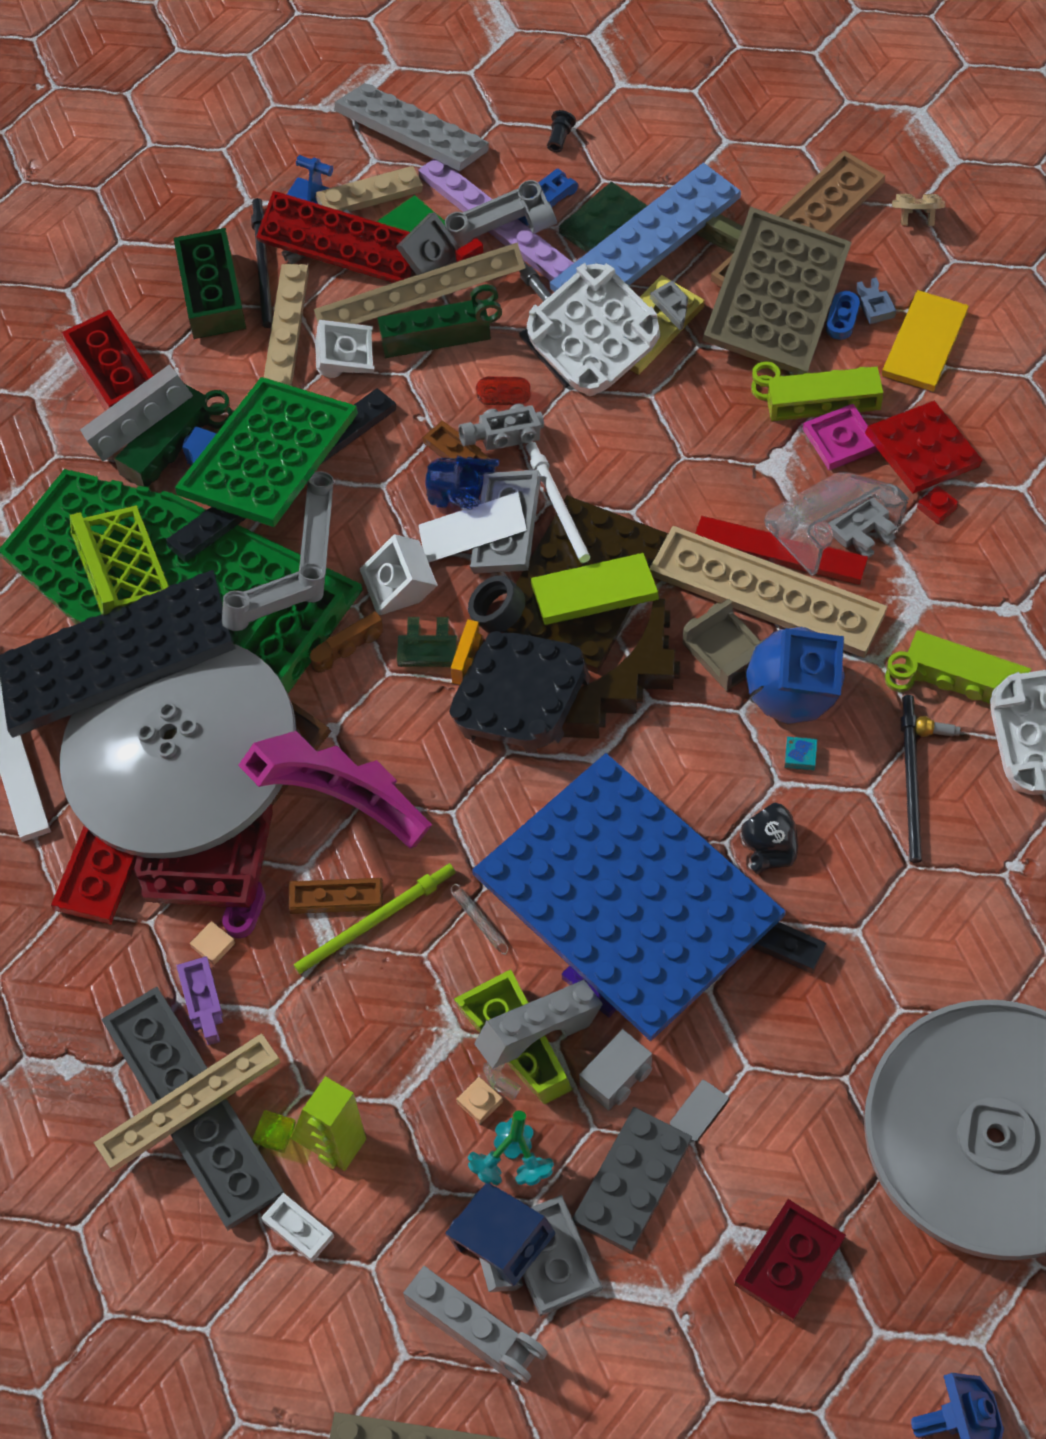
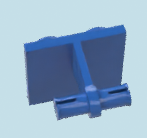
[287,155,334,204]

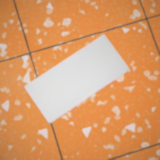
[418,492,527,563]

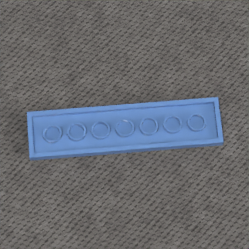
[550,162,741,292]

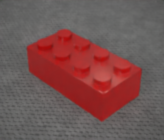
[61,309,154,411]

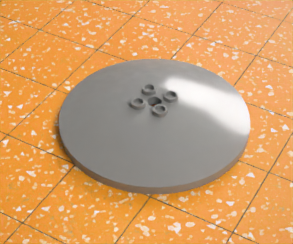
[60,644,296,859]
[864,1000,1046,1260]

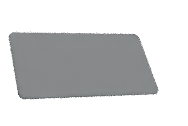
[670,1080,729,1141]

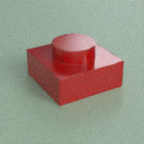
[455,238,484,262]
[917,485,959,524]

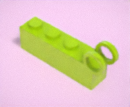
[751,361,883,421]
[885,630,1031,703]

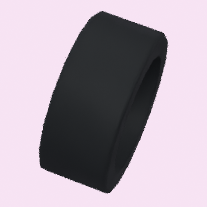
[468,575,525,633]

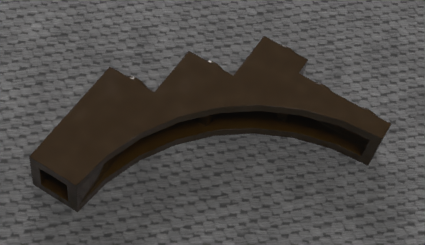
[562,599,680,739]

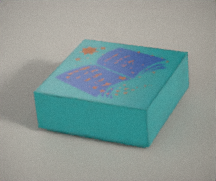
[784,736,817,771]

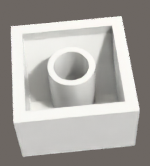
[360,534,438,615]

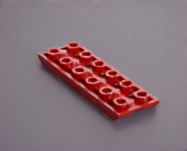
[256,190,413,283]

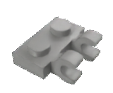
[827,494,897,558]

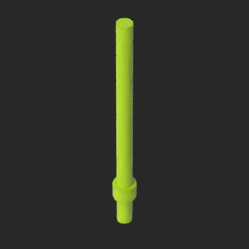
[293,863,456,975]

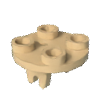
[892,194,945,226]

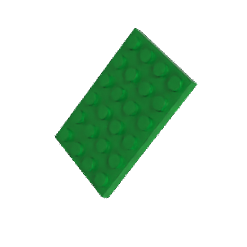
[175,377,358,527]

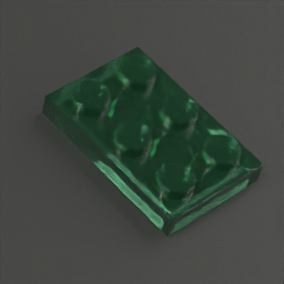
[559,181,648,253]

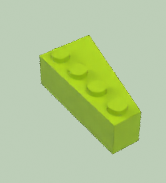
[454,969,573,1105]
[291,1076,367,1171]

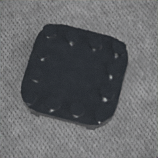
[449,631,590,754]

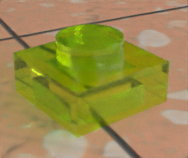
[252,1110,296,1153]

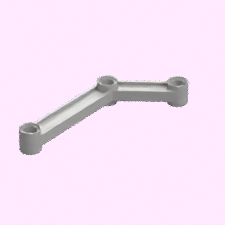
[222,471,334,631]

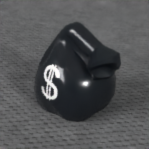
[741,802,798,875]

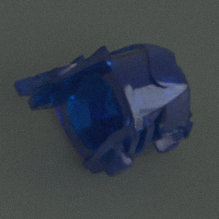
[425,455,500,511]

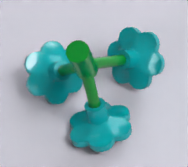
[468,1110,554,1186]

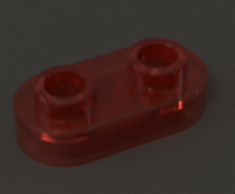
[476,376,531,406]

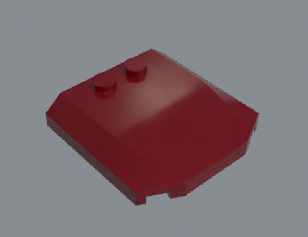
[135,803,273,908]

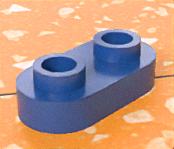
[826,291,860,340]

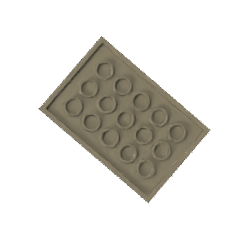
[702,207,852,375]

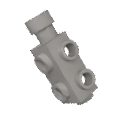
[458,404,544,450]

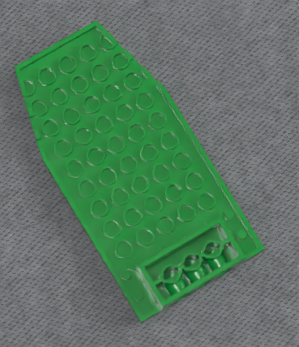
[0,469,363,693]

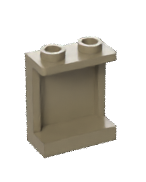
[682,599,766,691]

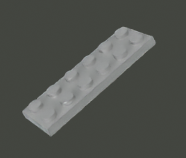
[334,83,489,171]

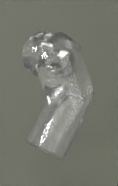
[483,1062,521,1100]

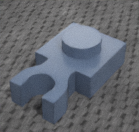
[856,278,896,324]

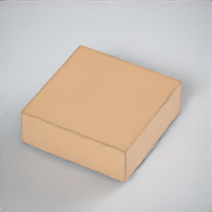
[190,921,235,966]

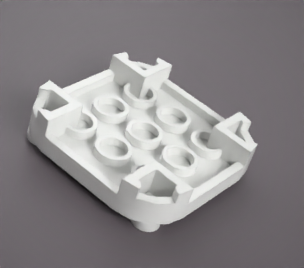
[527,263,660,396]
[990,670,1046,795]

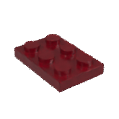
[734,1199,846,1323]

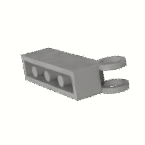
[403,1266,548,1384]

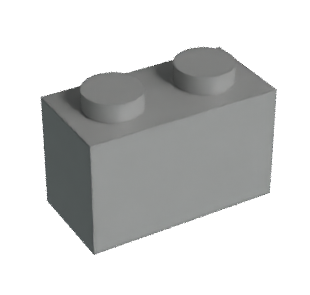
[579,1029,653,1111]

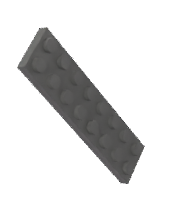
[101,987,285,1231]

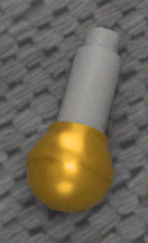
[915,716,960,737]

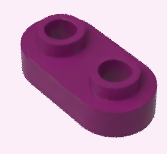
[222,881,266,938]

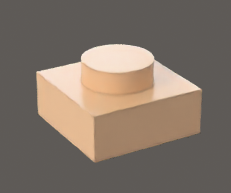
[456,1077,503,1124]

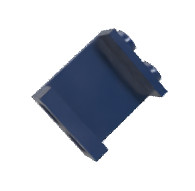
[445,1183,556,1286]

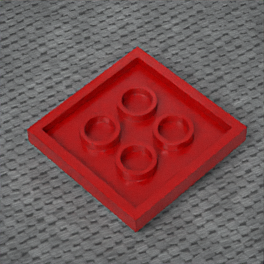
[865,400,983,494]

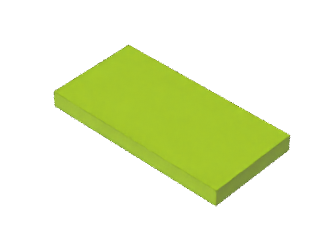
[531,553,659,625]

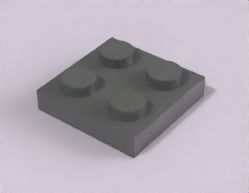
[396,212,461,275]

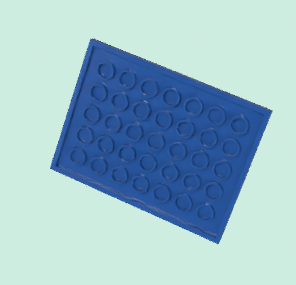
[472,753,785,1041]

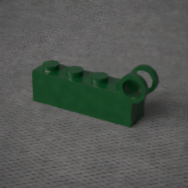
[378,284,502,359]
[114,384,232,487]

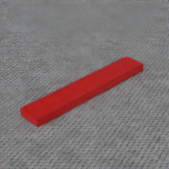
[695,515,868,585]

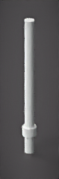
[526,442,590,563]

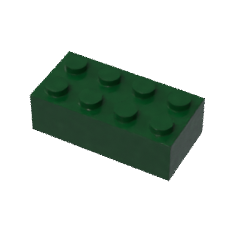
[173,228,247,339]

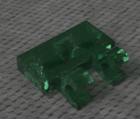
[397,617,457,667]

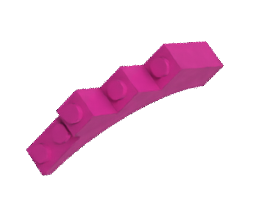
[238,731,432,849]

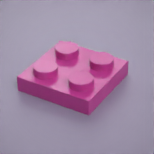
[803,404,878,470]

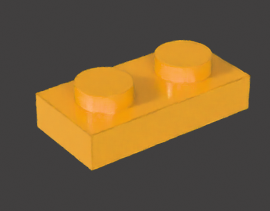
[450,619,483,685]

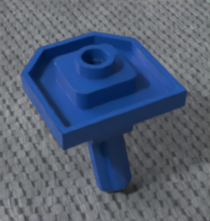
[911,1373,1004,1439]

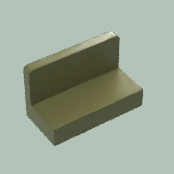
[696,214,743,254]

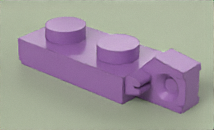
[176,956,223,1045]

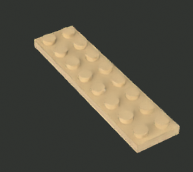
[650,526,887,658]

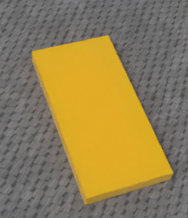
[881,290,969,392]

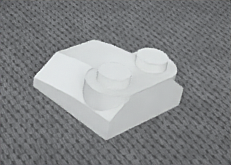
[315,320,374,378]

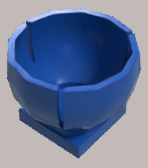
[746,627,845,724]

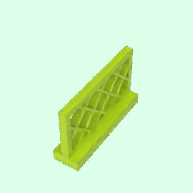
[70,505,169,616]

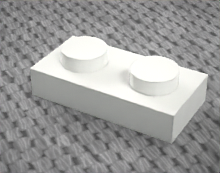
[261,1193,334,1262]

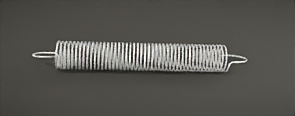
[451,884,508,954]

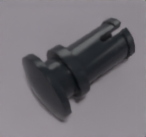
[547,110,576,153]

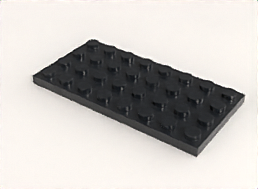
[0,570,236,738]

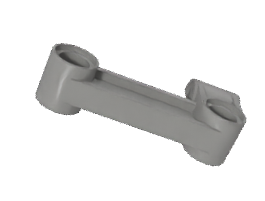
[445,180,558,246]

